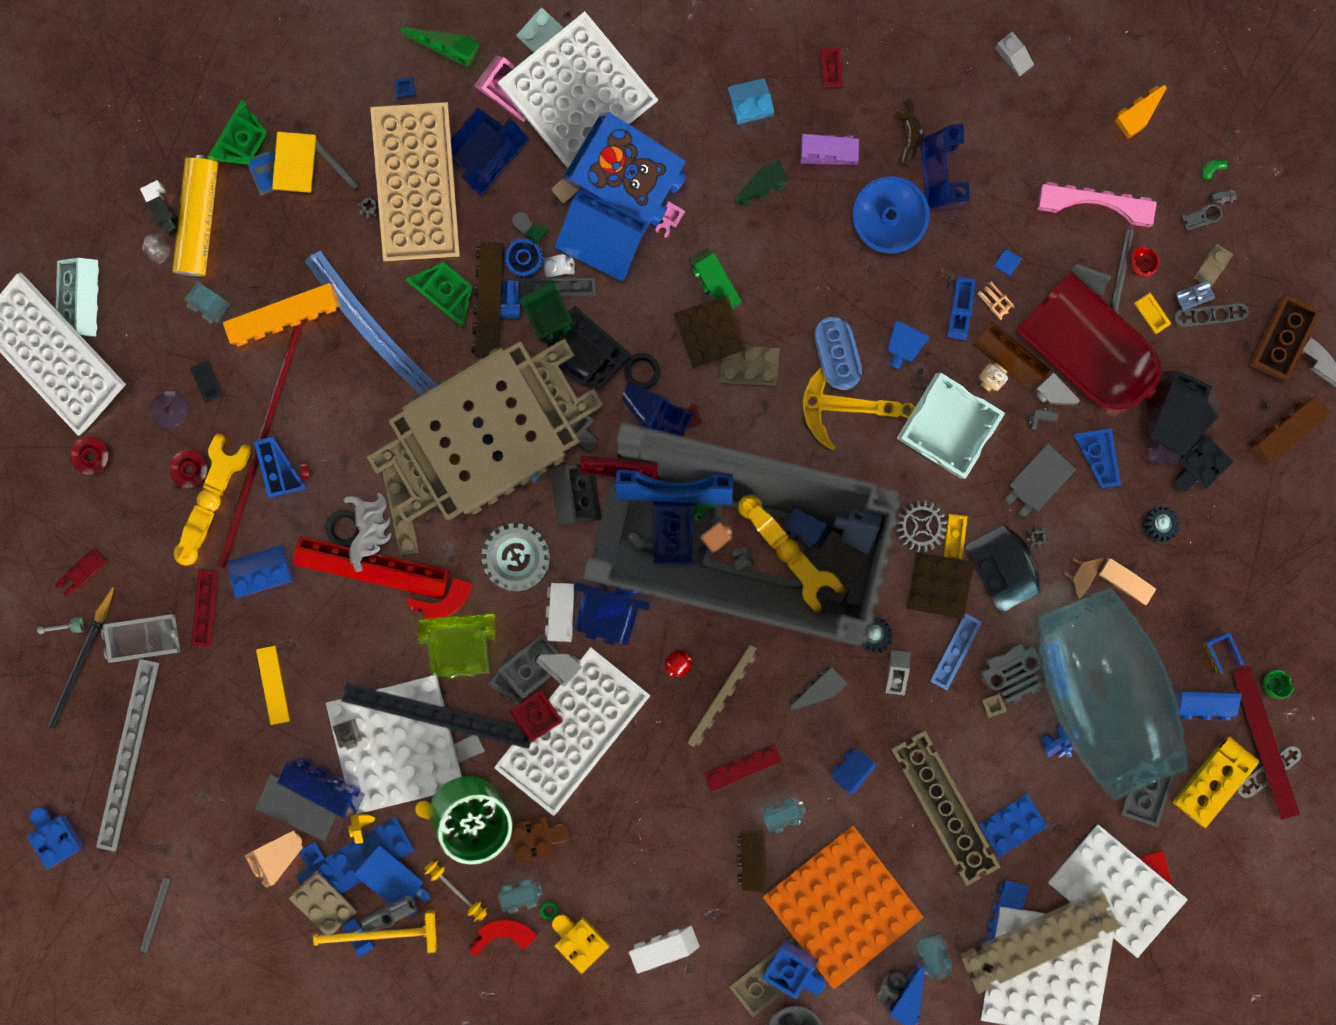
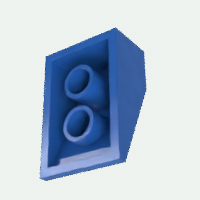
[831,748,877,795]
[887,962,925,1025]

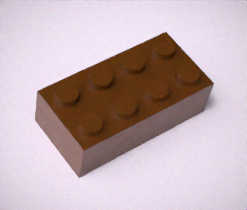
[1249,294,1321,382]
[1250,396,1332,465]

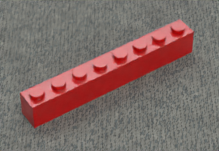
[294,536,450,599]

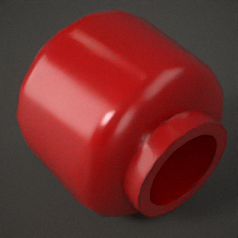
[664,650,693,678]

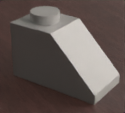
[995,32,1034,77]
[1035,373,1080,405]
[885,650,910,695]
[536,654,582,687]

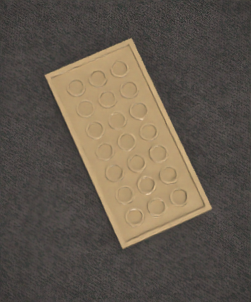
[370,102,460,261]

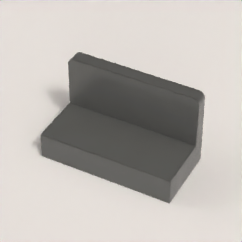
[1070,264,1111,297]

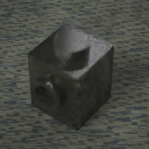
[332,719,362,750]

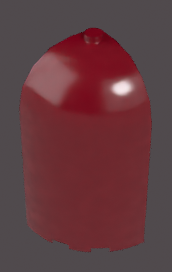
[1016,271,1162,410]

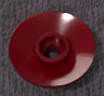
[70,437,109,475]
[169,450,208,488]

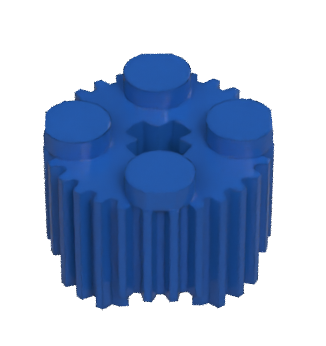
[504,238,543,278]

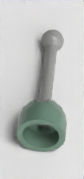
[37,617,84,634]

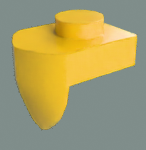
[348,814,375,844]

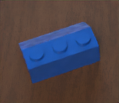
[228,545,294,598]
[1175,692,1241,720]

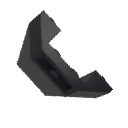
[1147,370,1222,455]

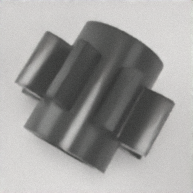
[357,194,379,219]
[1025,526,1050,550]

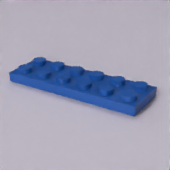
[296,816,415,893]

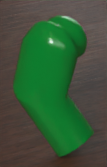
[691,503,716,521]

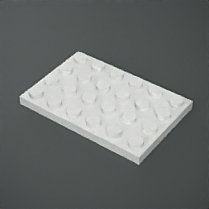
[1048,824,1188,958]

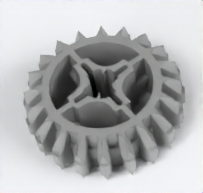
[895,500,947,552]

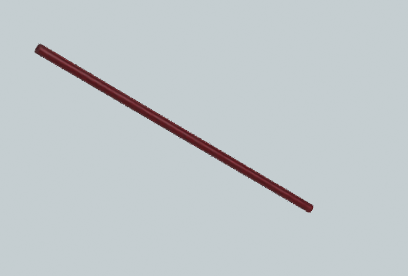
[217,319,304,568]

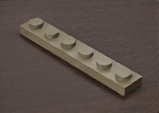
[377,440,420,556]

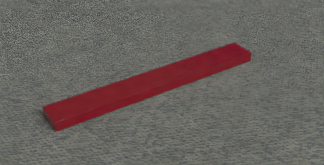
[1232,666,1300,820]

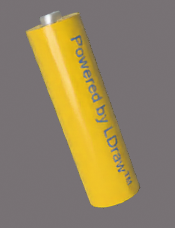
[172,155,218,276]

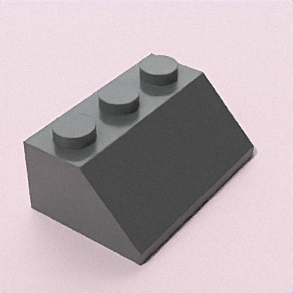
[550,464,602,526]

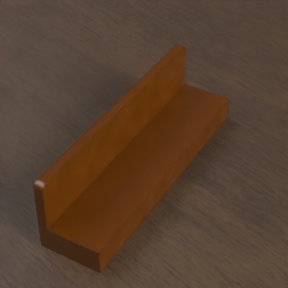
[973,321,1051,392]

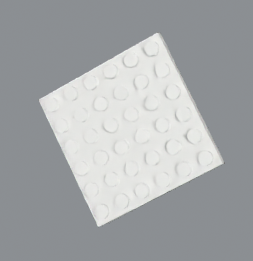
[497,12,658,168]
[326,675,462,815]
[980,907,1115,1025]

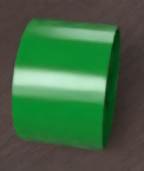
[429,776,512,864]

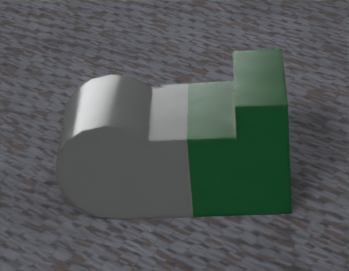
[512,212,549,245]

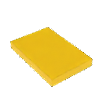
[272,132,316,193]

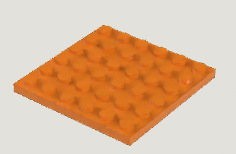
[762,825,924,990]

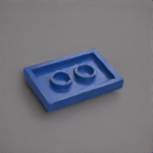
[978,794,1048,857]

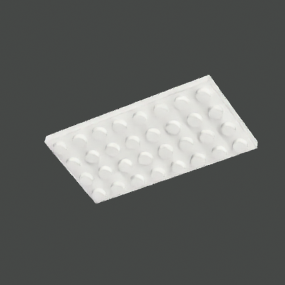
[0,273,126,436]
[494,647,651,816]

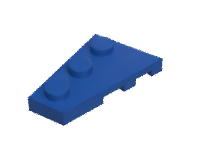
[1074,428,1121,488]

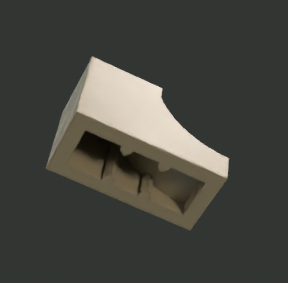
[1193,244,1233,287]

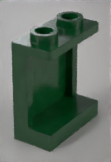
[518,282,575,343]

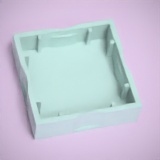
[896,373,1005,479]

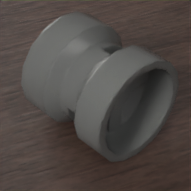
[731,546,754,570]

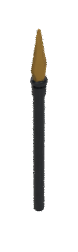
[47,587,114,728]

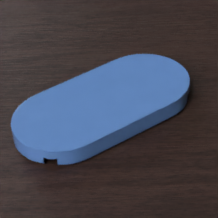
[814,317,862,390]

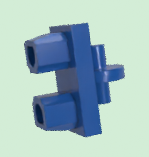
[1041,724,1077,758]

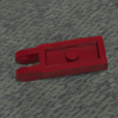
[55,548,107,597]

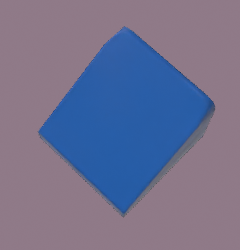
[994,249,1021,276]

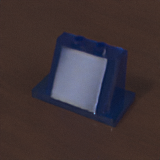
[451,107,529,197]
[622,383,693,438]
[573,582,650,645]

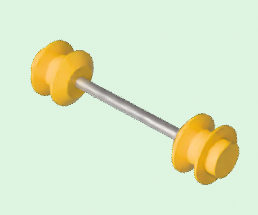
[424,860,488,922]

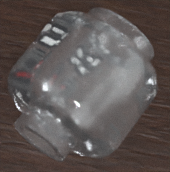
[142,234,171,263]

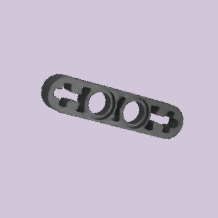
[1173,303,1249,327]

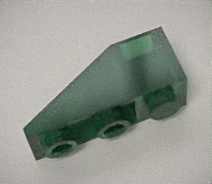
[734,160,789,207]

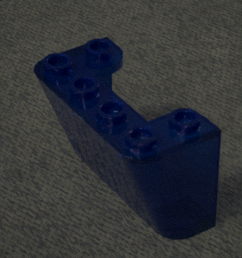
[921,124,970,210]

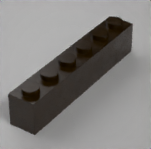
[471,242,505,358]

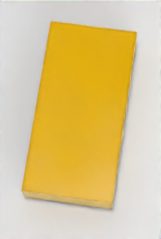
[1133,292,1171,335]

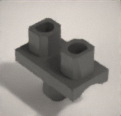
[877,972,906,1003]

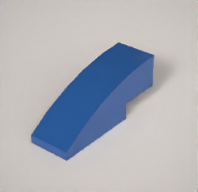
[947,276,976,340]

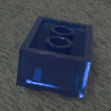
[653,501,694,563]

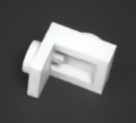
[543,254,575,278]

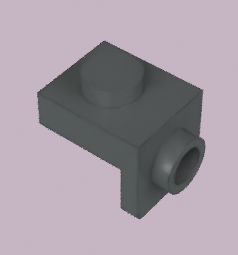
[1028,408,1058,430]

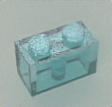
[184,281,232,324]

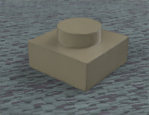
[982,693,1007,718]

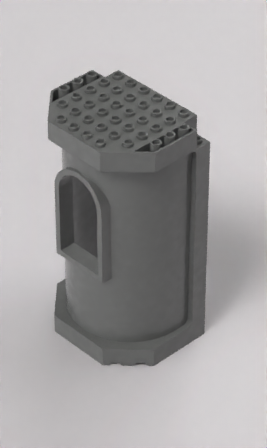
[584,423,901,646]

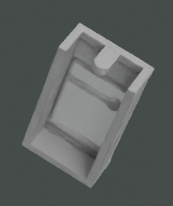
[101,614,180,663]

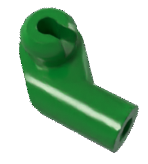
[1201,159,1227,179]

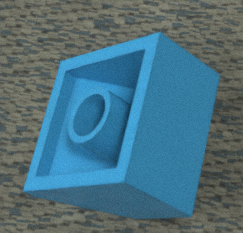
[727,78,774,124]

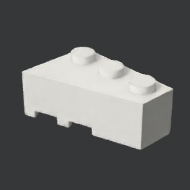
[545,583,575,642]
[629,925,700,974]

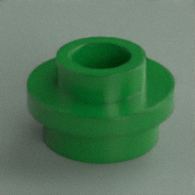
[539,901,559,920]

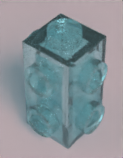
[761,797,806,834]
[497,879,543,914]
[917,934,953,981]

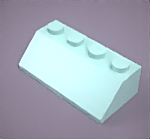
[56,258,99,338]

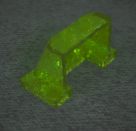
[417,614,496,678]

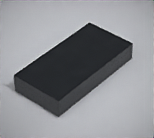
[190,360,223,403]

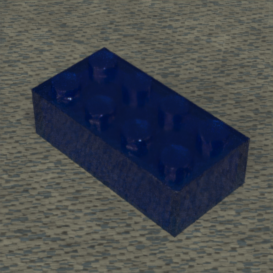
[277,758,365,819]

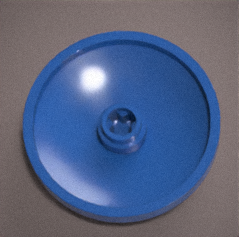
[853,176,930,254]

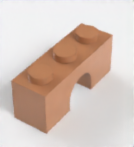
[701,523,732,554]

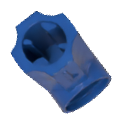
[500,281,521,319]

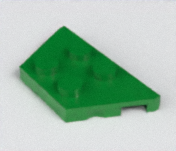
[207,100,267,165]
[406,262,473,328]

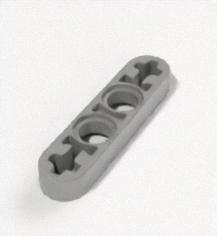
[1237,746,1301,798]

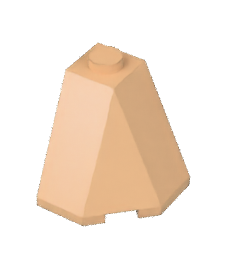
[244,831,303,888]

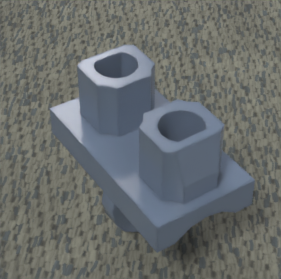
[1175,281,1215,311]

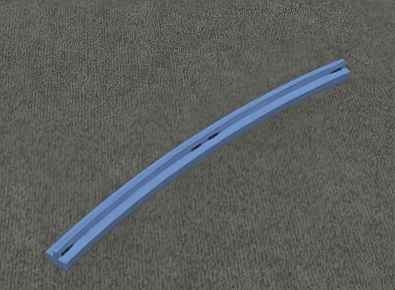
[305,251,539,484]

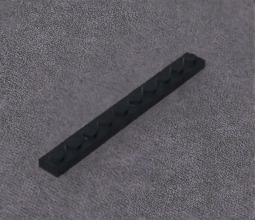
[341,682,531,749]

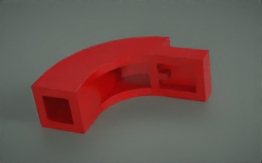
[406,578,473,619]
[469,918,538,957]

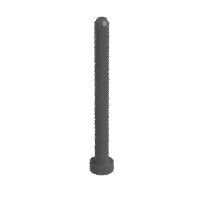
[1111,228,1134,315]

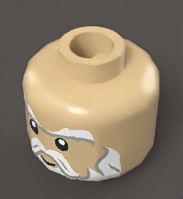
[979,362,1008,392]

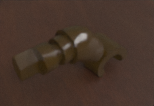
[895,98,924,165]

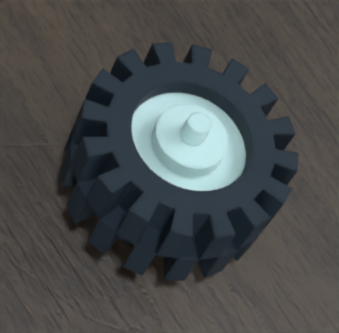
[1142,506,1180,543]
[862,617,894,654]

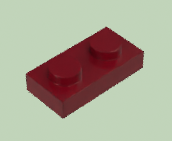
[821,47,843,88]

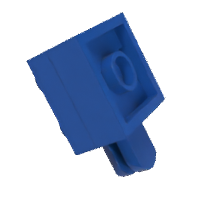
[27,807,84,869]
[762,940,826,999]

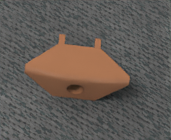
[1064,558,1103,599]

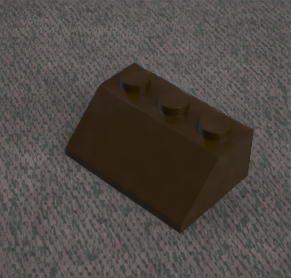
[737,831,767,892]

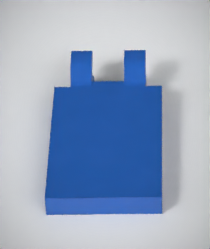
[354,844,430,917]

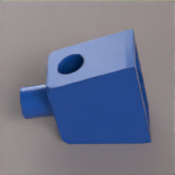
[886,321,930,370]

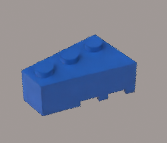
[254,436,306,498]

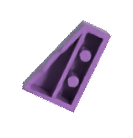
[800,134,859,165]

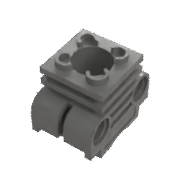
[978,643,1042,704]

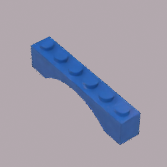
[616,470,733,505]

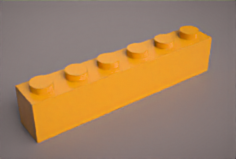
[223,283,341,347]

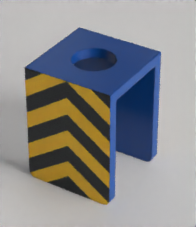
[1203,633,1244,674]

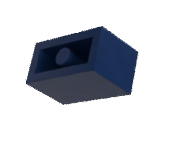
[783,508,831,550]

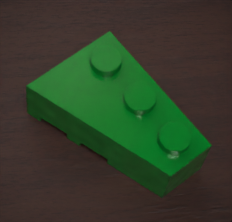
[688,248,742,308]

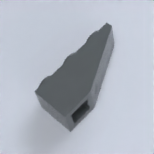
[789,667,848,710]

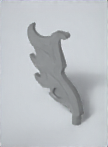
[343,492,391,572]

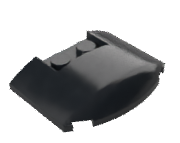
[545,305,631,389]
[964,525,1040,614]

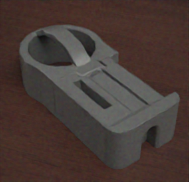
[1182,203,1223,231]

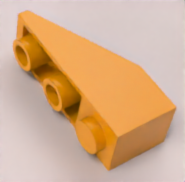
[1115,85,1167,139]

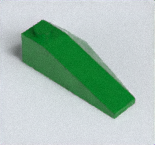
[400,27,480,68]

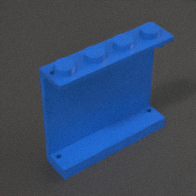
[554,188,649,282]

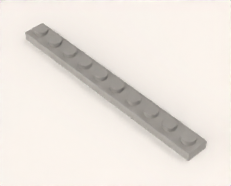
[96,659,160,852]

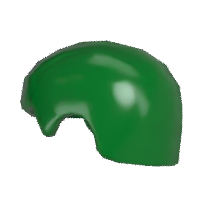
[1263,669,1294,699]

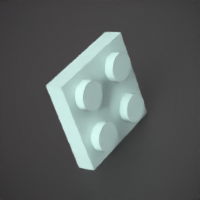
[516,8,564,53]

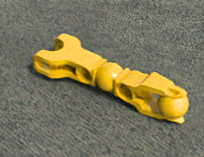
[173,433,252,566]
[738,494,845,613]

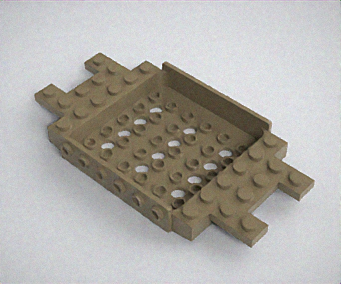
[367,339,604,523]

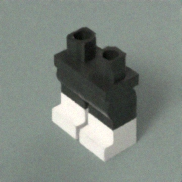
[140,180,178,235]

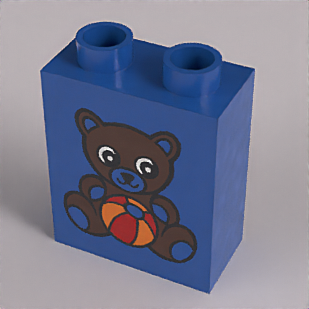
[562,112,687,226]

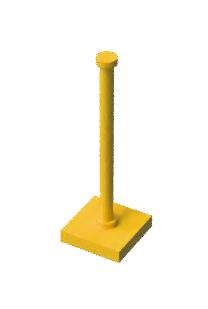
[313,909,437,953]

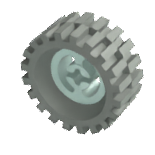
[482,523,550,591]

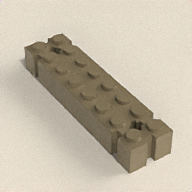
[890,730,1000,886]
[960,889,1120,994]

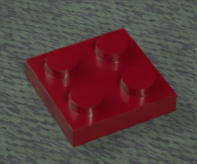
[509,690,563,743]

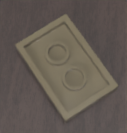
[720,346,780,387]
[289,871,357,935]

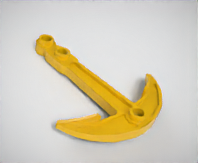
[803,367,915,451]

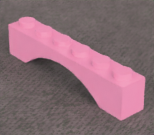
[1037,182,1157,227]

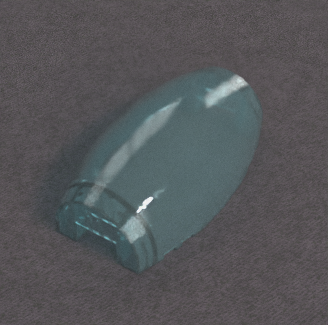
[1036,588,1188,800]

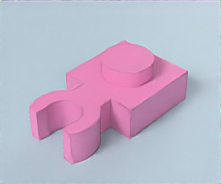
[655,202,685,238]

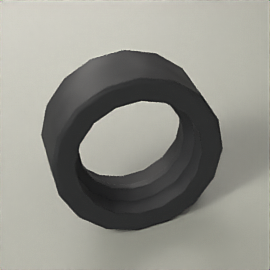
[624,353,660,390]
[325,510,359,546]

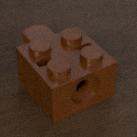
[510,816,570,863]

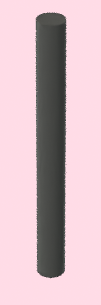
[304,130,360,190]
[140,877,171,953]

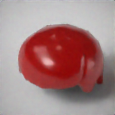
[1130,246,1160,276]

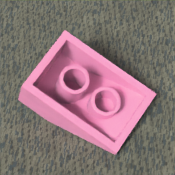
[474,55,526,122]

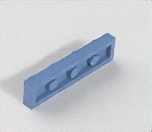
[930,614,982,690]

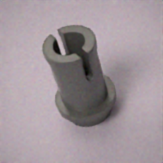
[1211,187,1237,204]

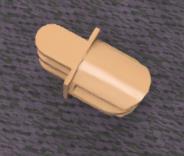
[977,281,1015,320]

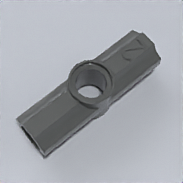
[360,896,417,932]

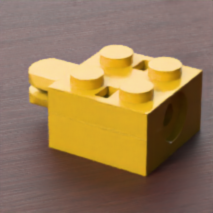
[552,914,610,974]

